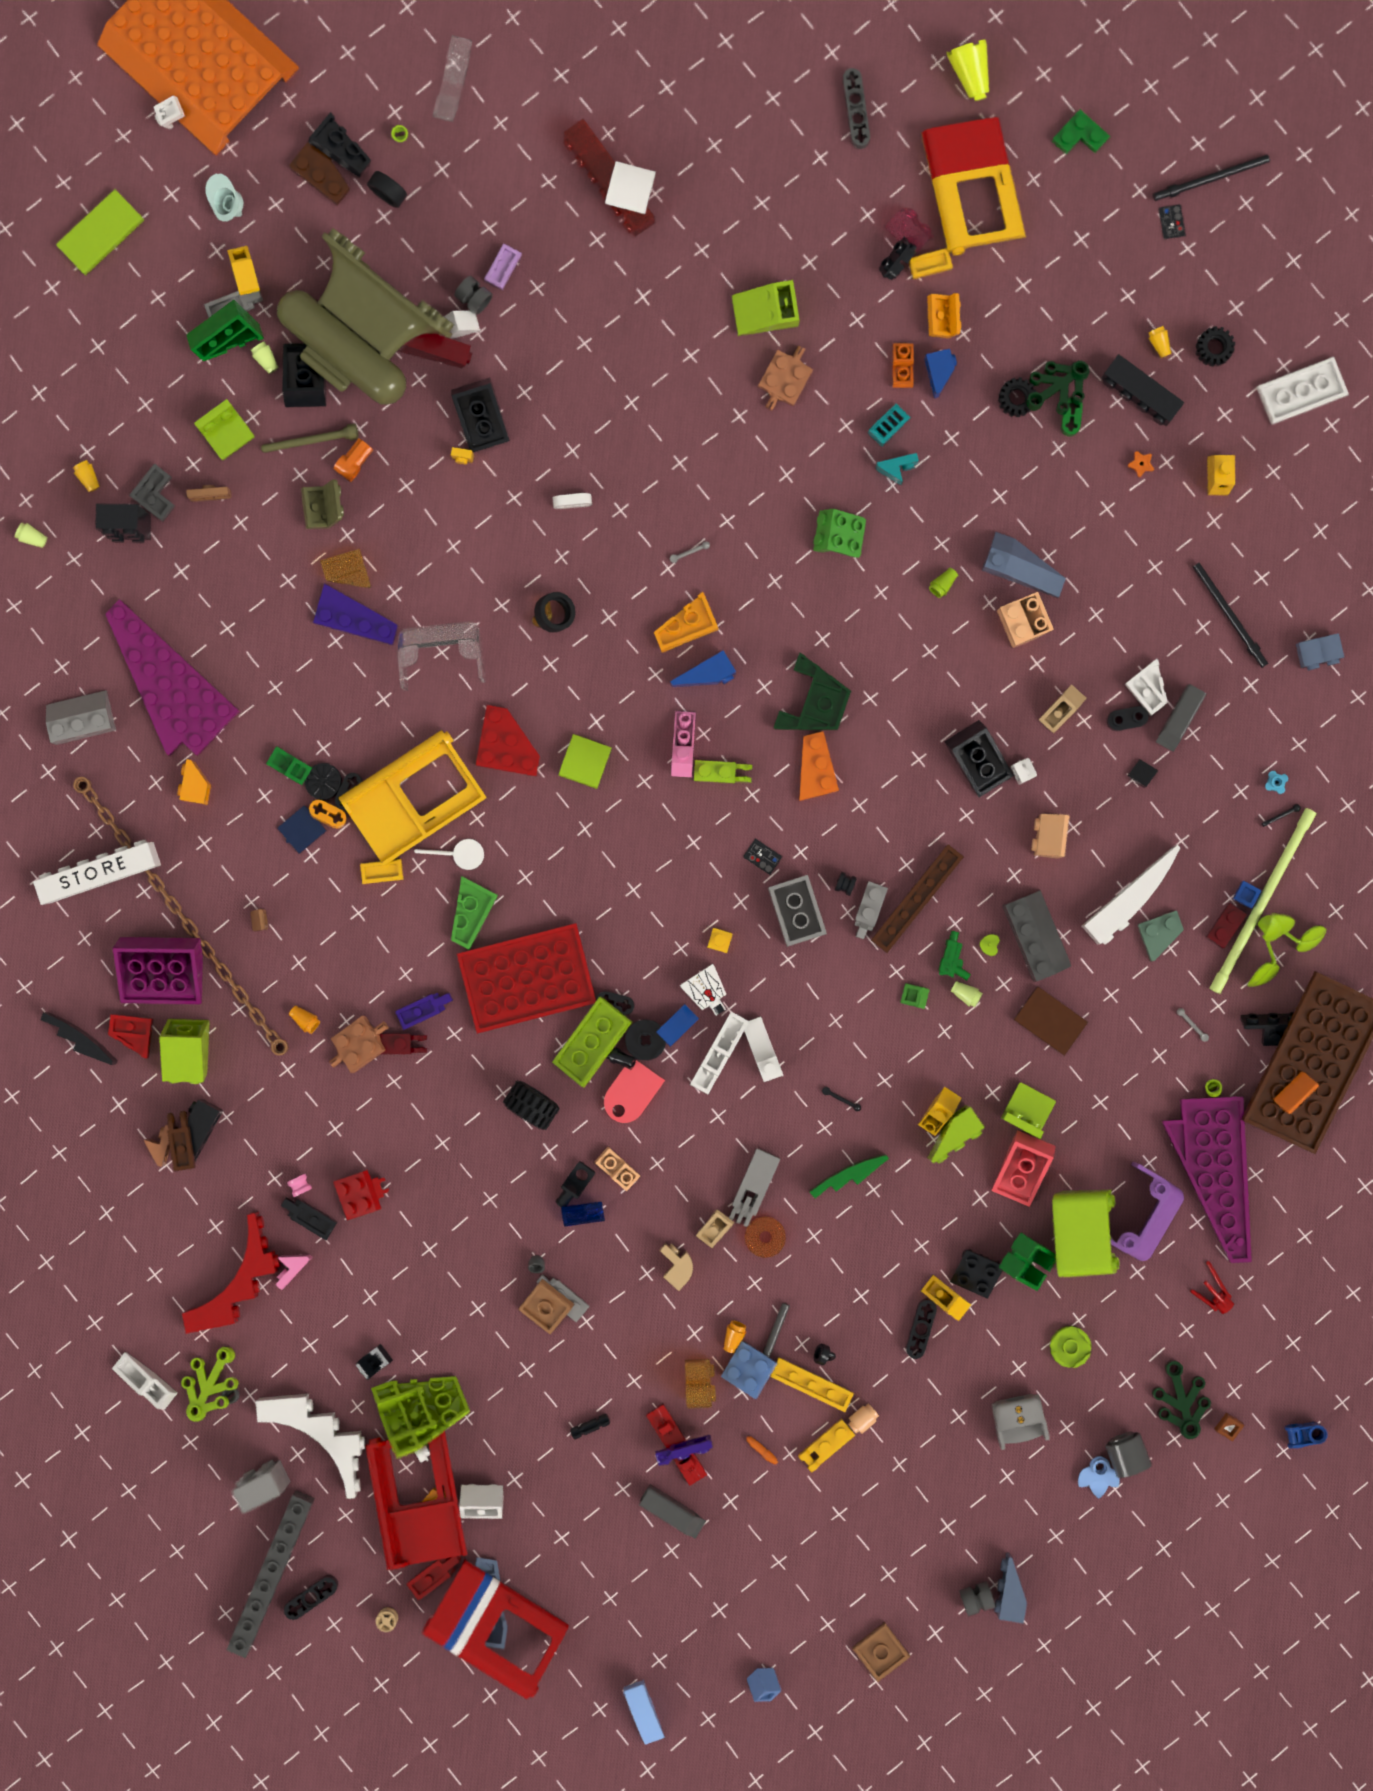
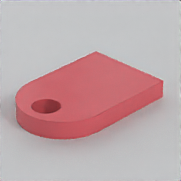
[604,1060,665,1123]

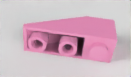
[671,711,696,777]

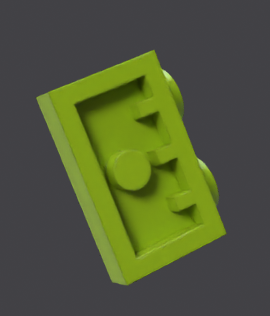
[194,399,255,460]
[1001,1082,1056,1139]

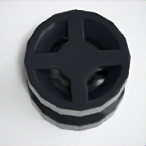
[834,871,857,896]

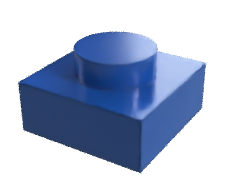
[1232,881,1262,909]

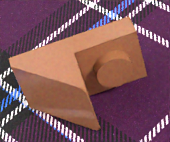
[144,1124,177,1167]

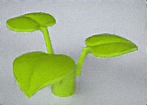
[1247,914,1327,987]

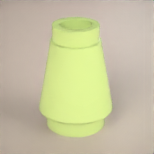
[251,342,279,374]
[15,522,48,548]
[951,981,983,1007]

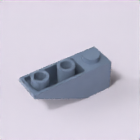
[994,1552,1027,1624]

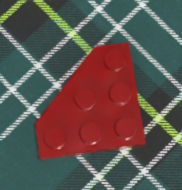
[476,705,540,777]

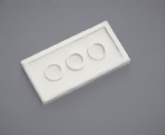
[1257,357,1349,425]

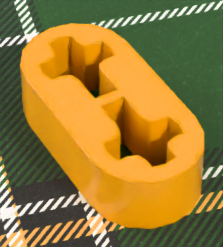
[309,800,346,829]

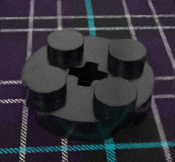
[625,1019,666,1060]

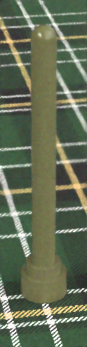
[261,423,359,453]

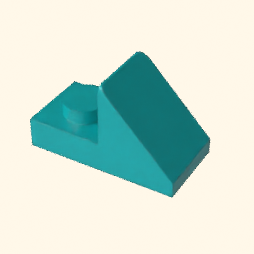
[876,453,919,485]

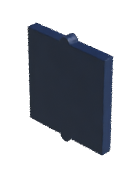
[277,805,327,854]

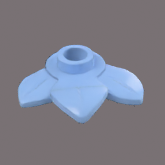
[1078,1456,1120,1498]

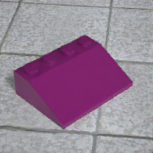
[113,937,203,1004]

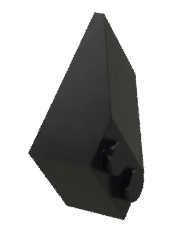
[282,343,326,408]
[451,378,510,452]
[944,720,1014,797]

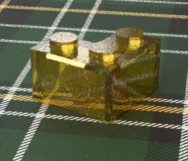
[685,1359,716,1408]

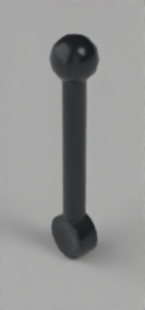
[1261,804,1301,827]
[822,1087,861,1111]

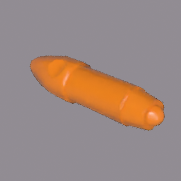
[746,1436,778,1465]

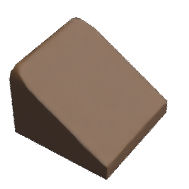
[250,909,268,931]

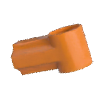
[333,438,373,482]

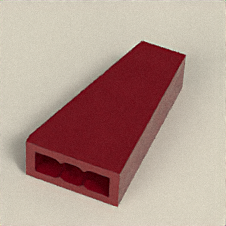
[398,333,472,369]

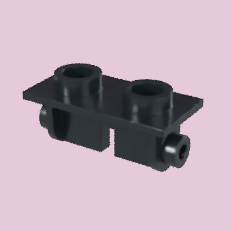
[879,236,918,280]

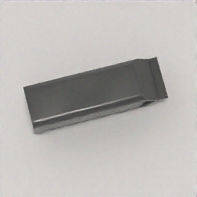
[1156,684,1207,752]
[639,1484,706,1539]

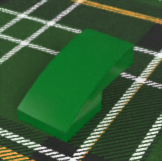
[266,746,312,785]

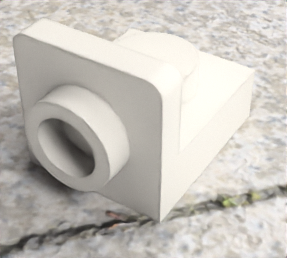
[154,95,185,129]
[1010,758,1037,785]

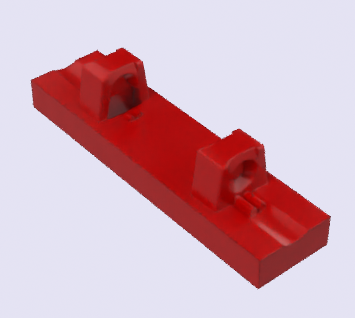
[646,1403,707,1486]

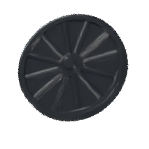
[305,763,342,800]

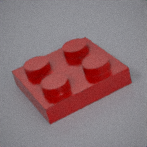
[333,1170,382,1221]

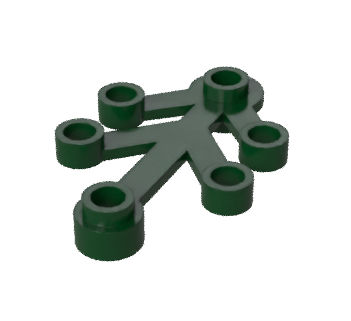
[1026,361,1090,415]
[1152,1360,1211,1439]

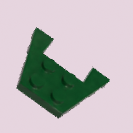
[773,653,851,730]

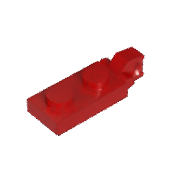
[406,1556,461,1601]

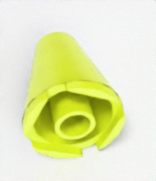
[947,39,989,101]

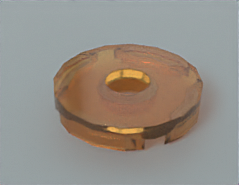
[745,1216,786,1258]

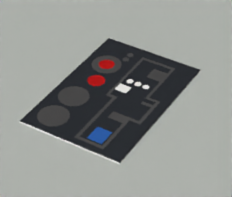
[1159,204,1186,239]
[743,838,782,875]

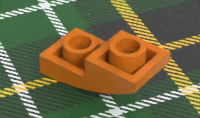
[892,343,914,388]

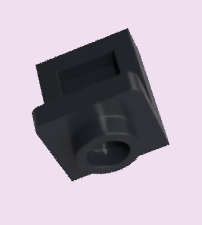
[355,1344,393,1380]

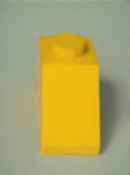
[921,1275,971,1321]

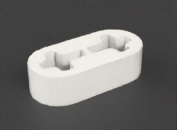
[553,493,592,509]

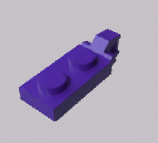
[395,993,453,1030]
[655,1435,713,1465]

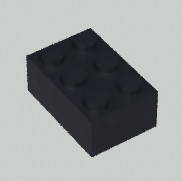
[96,504,151,543]

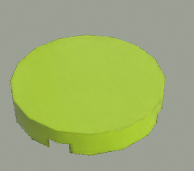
[1050,1326,1091,1368]

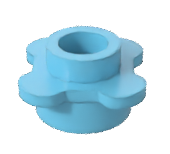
[1265,771,1288,794]

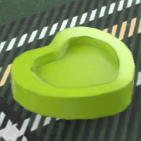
[979,934,1000,956]

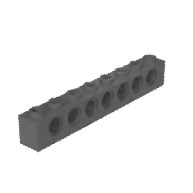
[227,1490,315,1658]

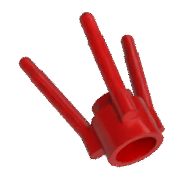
[1190,1261,1234,1314]

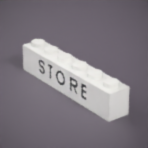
[33,840,161,905]

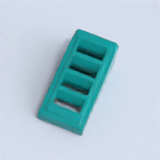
[868,403,911,447]

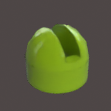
[392,125,408,143]
[1205,1079,1222,1097]

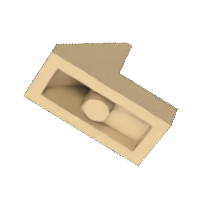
[696,1210,734,1248]

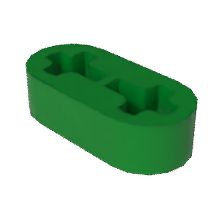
[1061,396,1083,437]

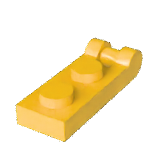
[798,1418,855,1472]

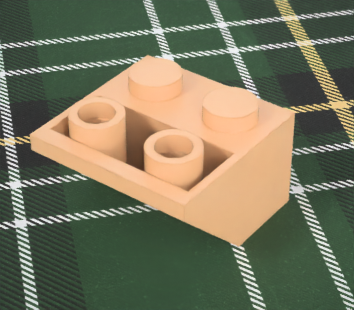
[997,592,1054,648]

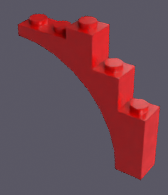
[182,1211,281,1334]

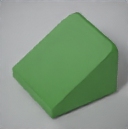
[900,983,929,1009]

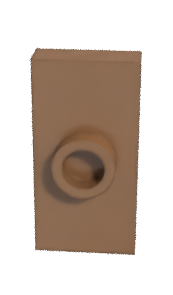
[186,485,232,502]

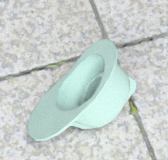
[205,174,244,221]

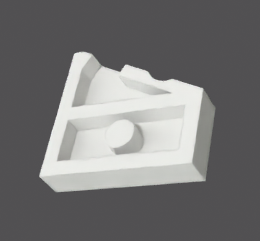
[1125,659,1168,716]

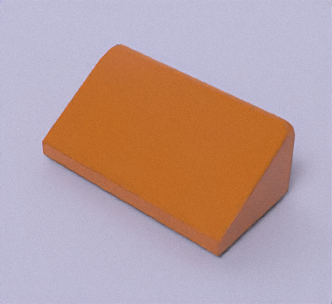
[1274,1072,1319,1114]

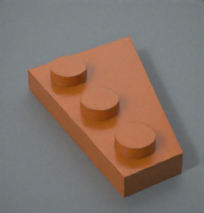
[799,731,839,801]

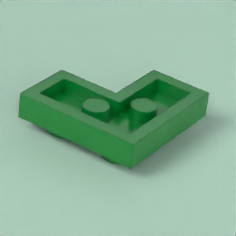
[1052,109,1110,155]

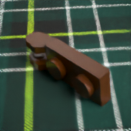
[167,1111,196,1171]

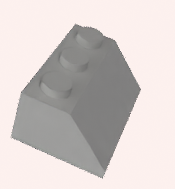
[46,690,116,745]

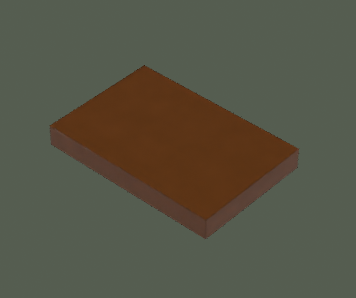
[1013,986,1088,1056]

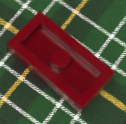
[1206,903,1247,949]

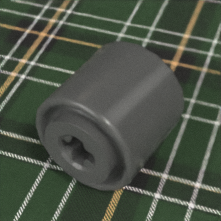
[1105,1432,1152,1478]

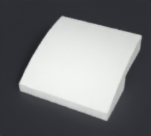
[605,161,656,214]

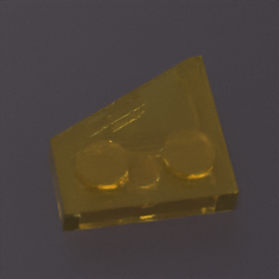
[320,549,372,588]

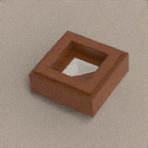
[1214,1412,1245,1442]

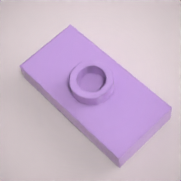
[484,243,522,290]

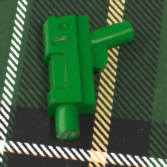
[938,931,971,981]

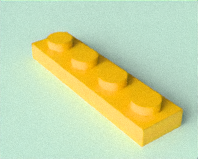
[770,1357,854,1412]

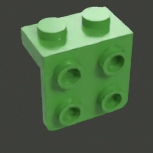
[813,509,866,558]

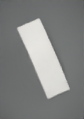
[112,1352,177,1409]

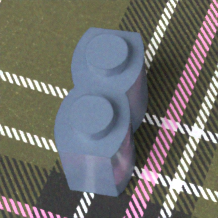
[1296,633,1344,671]

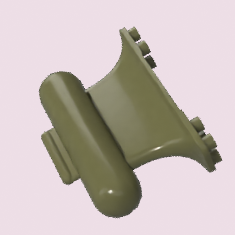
[277,228,454,405]

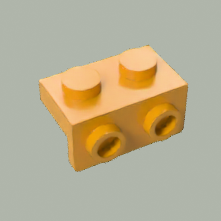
[927,293,961,338]

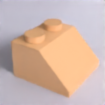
[1031,814,1069,859]

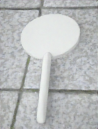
[414,839,484,870]

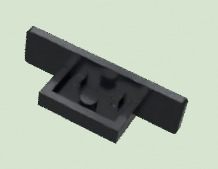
[1240,1012,1294,1046]

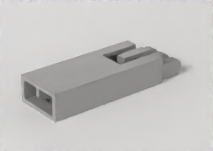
[729,1148,780,1227]

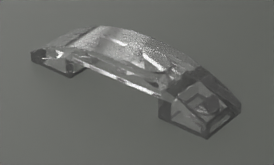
[433,36,472,122]

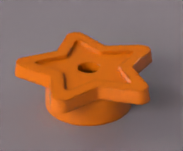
[1128,451,1154,478]

